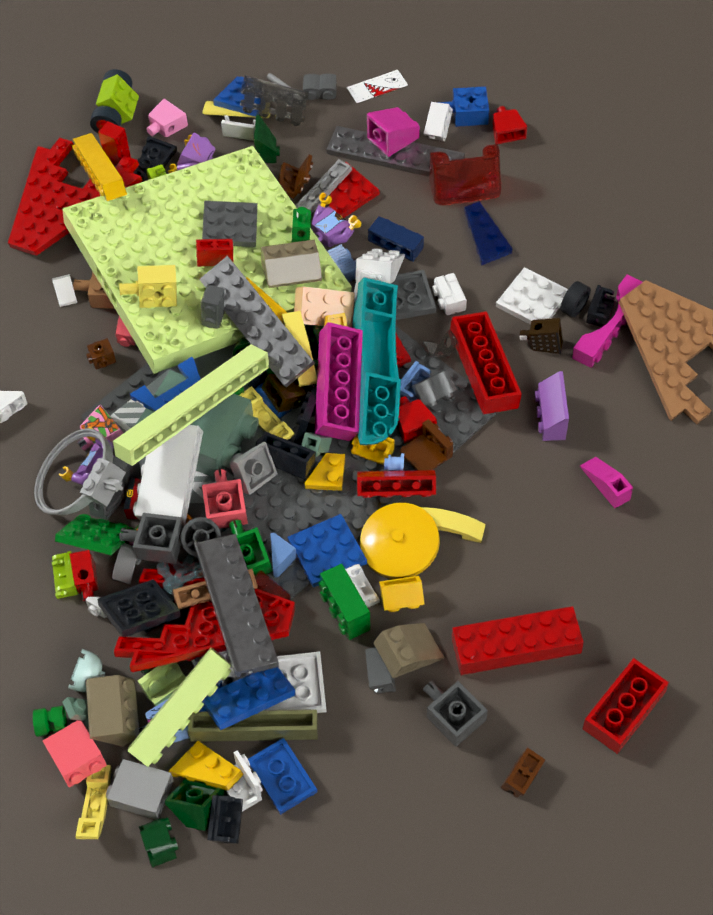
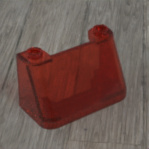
[429,144,501,205]

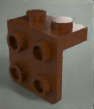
[278,154,313,199]
[400,419,454,471]

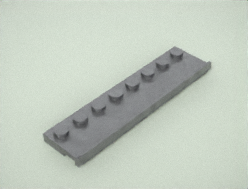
[194,534,279,677]

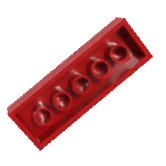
[450,311,522,415]
[452,606,584,675]

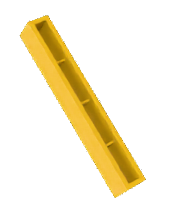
[72,133,127,201]

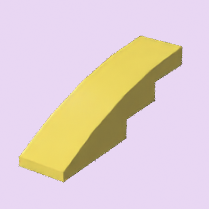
[282,311,317,387]

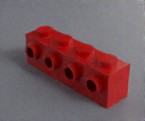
[357,470,436,498]

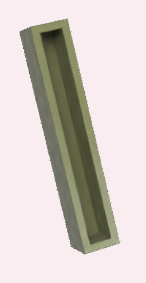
[188,710,318,742]

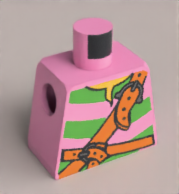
[77,405,124,451]

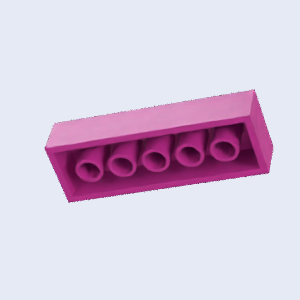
[314,322,363,441]

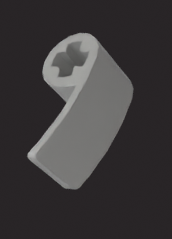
[112,543,142,584]

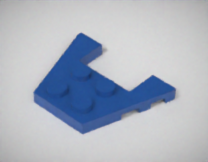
[130,357,201,411]

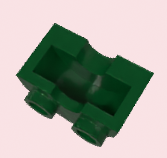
[139,817,179,868]

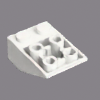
[355,249,405,284]

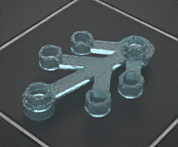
[157,554,204,594]

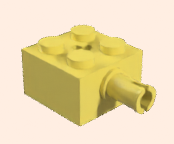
[119,265,177,308]

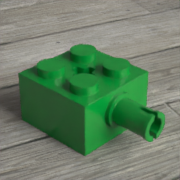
[229,520,273,578]

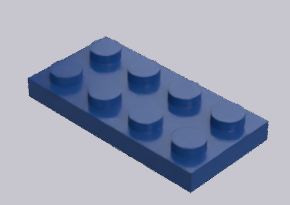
[202,667,296,730]

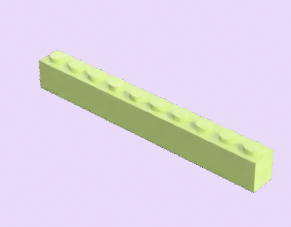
[113,344,269,466]

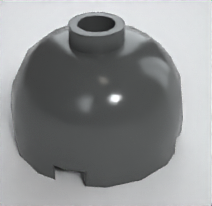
[181,517,221,557]

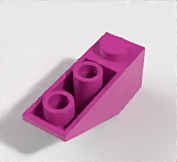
[580,457,633,509]

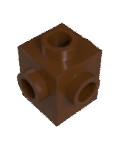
[86,338,116,370]

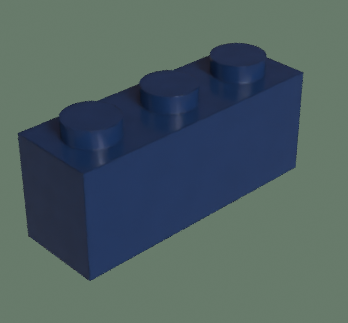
[368,216,424,262]

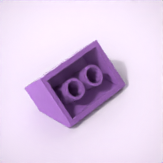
[534,371,569,441]

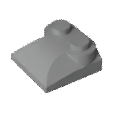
[230,442,278,495]

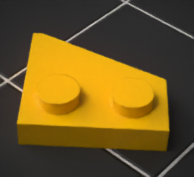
[305,453,345,491]

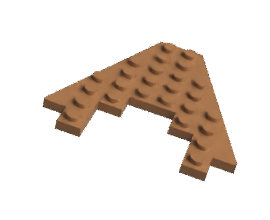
[619,280,713,424]

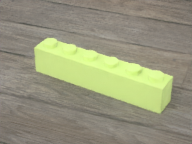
[128,647,232,767]

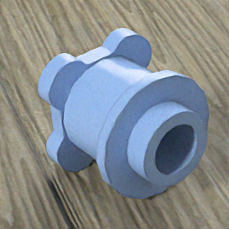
[384,453,404,471]

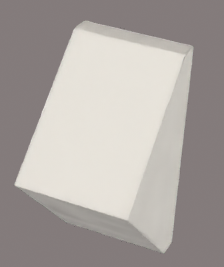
[52,274,77,307]

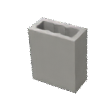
[106,759,174,820]

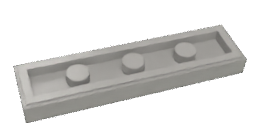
[295,159,352,214]

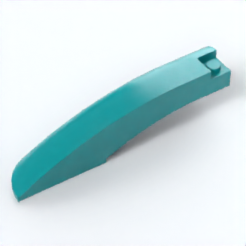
[353,277,401,445]

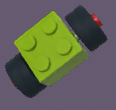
[90,69,139,134]

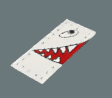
[347,70,408,103]

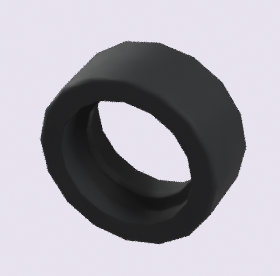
[560,281,591,317]

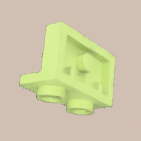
[138,662,186,706]

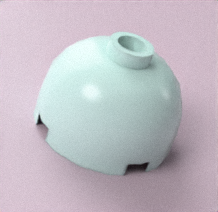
[68,649,105,692]

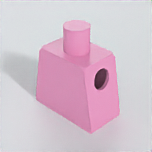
[146,99,188,137]

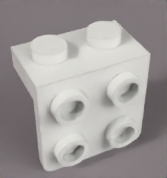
[226,751,263,812]

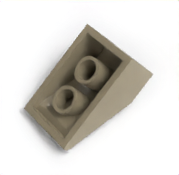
[374,623,444,678]

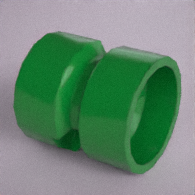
[33,705,67,737]

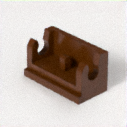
[500,747,545,797]

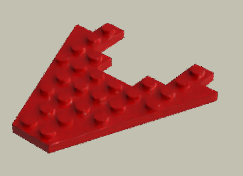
[8,138,142,256]
[114,560,295,672]

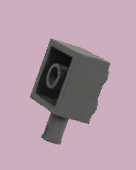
[119,513,184,564]
[423,681,488,747]

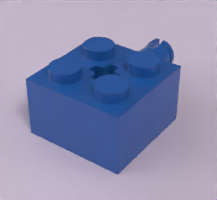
[437,86,489,127]

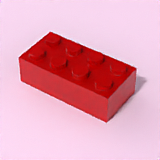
[582,658,669,754]

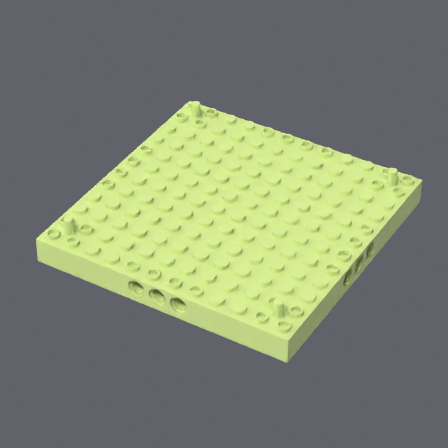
[63,146,352,374]

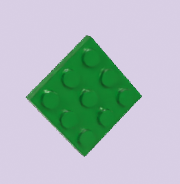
[55,514,134,555]

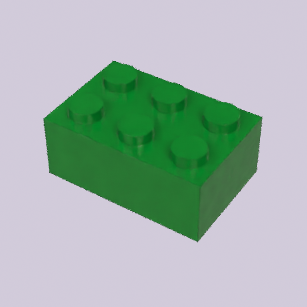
[319,563,371,640]

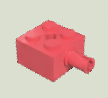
[202,469,248,529]

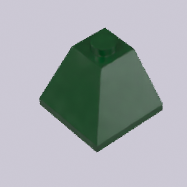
[254,115,280,163]
[165,778,224,831]

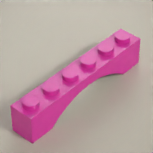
[572,274,643,368]

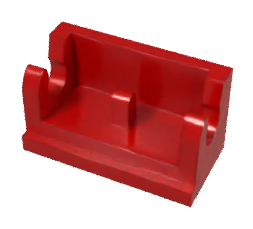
[196,239,233,267]

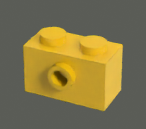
[379,576,425,612]

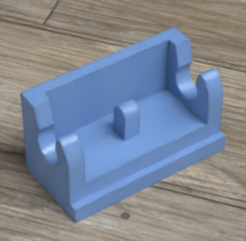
[400,361,431,402]

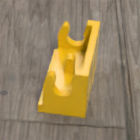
[351,434,395,465]

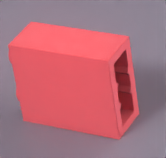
[43,720,107,788]

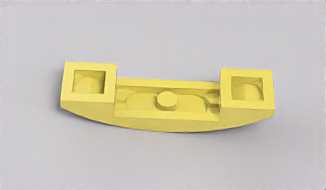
[239,386,295,440]
[421,507,486,543]
[75,765,111,839]

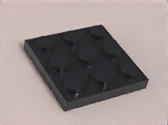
[97,579,180,638]

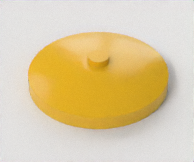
[360,503,440,579]

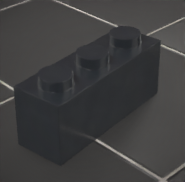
[255,431,316,480]

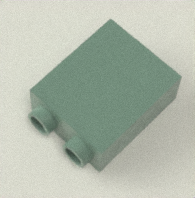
[136,370,259,478]

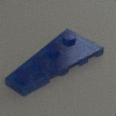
[464,201,513,266]

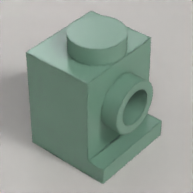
[302,432,332,457]

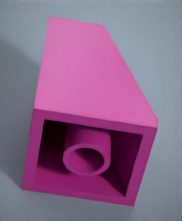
[367,107,420,157]

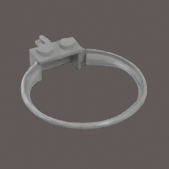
[34,428,126,515]

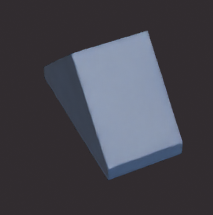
[270,533,297,578]

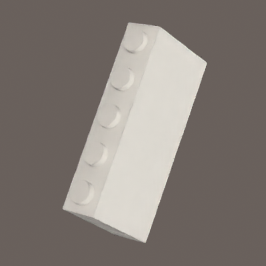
[133,425,203,526]

